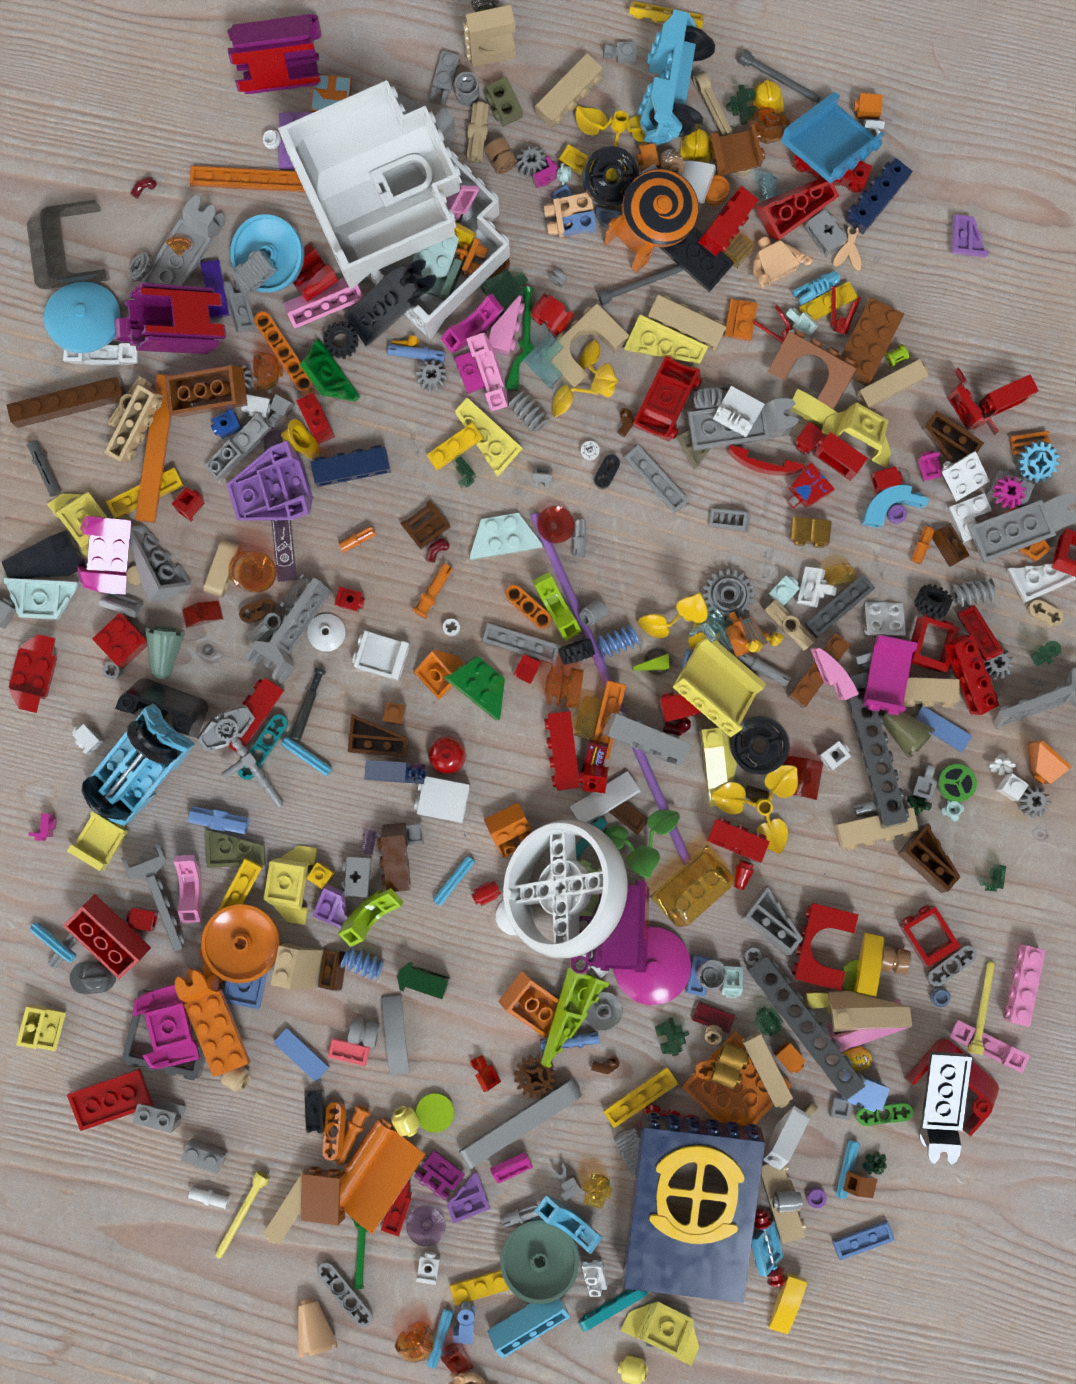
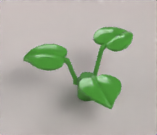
[602,810,680,879]

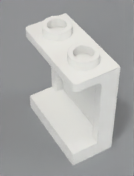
[352,630,410,681]
[414,776,470,823]

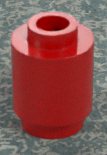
[471,881,501,907]

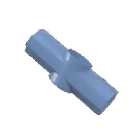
[188,806,249,834]

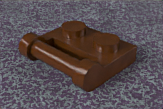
[400,500,451,550]

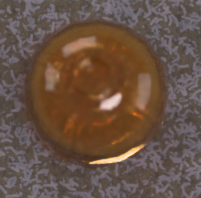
[752,107,790,144]
[253,351,283,390]
[394,1321,435,1363]

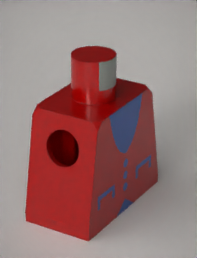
[786,462,835,509]

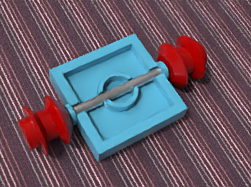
[751,1208,787,1288]

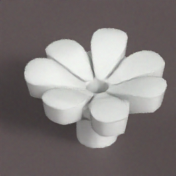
[989,753,1016,775]

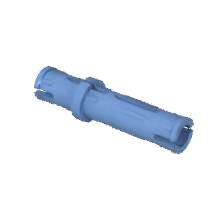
[388,343,446,363]
[540,1031,600,1052]

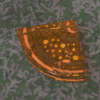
[165,237,193,257]

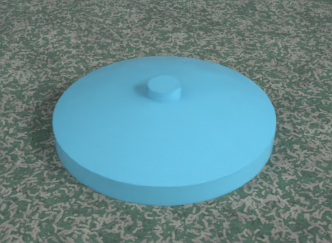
[230,214,304,293]
[43,282,122,353]

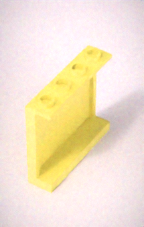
[673,634,766,737]

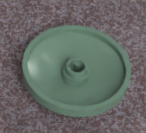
[500,1220,579,1304]

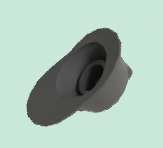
[69,962,116,994]

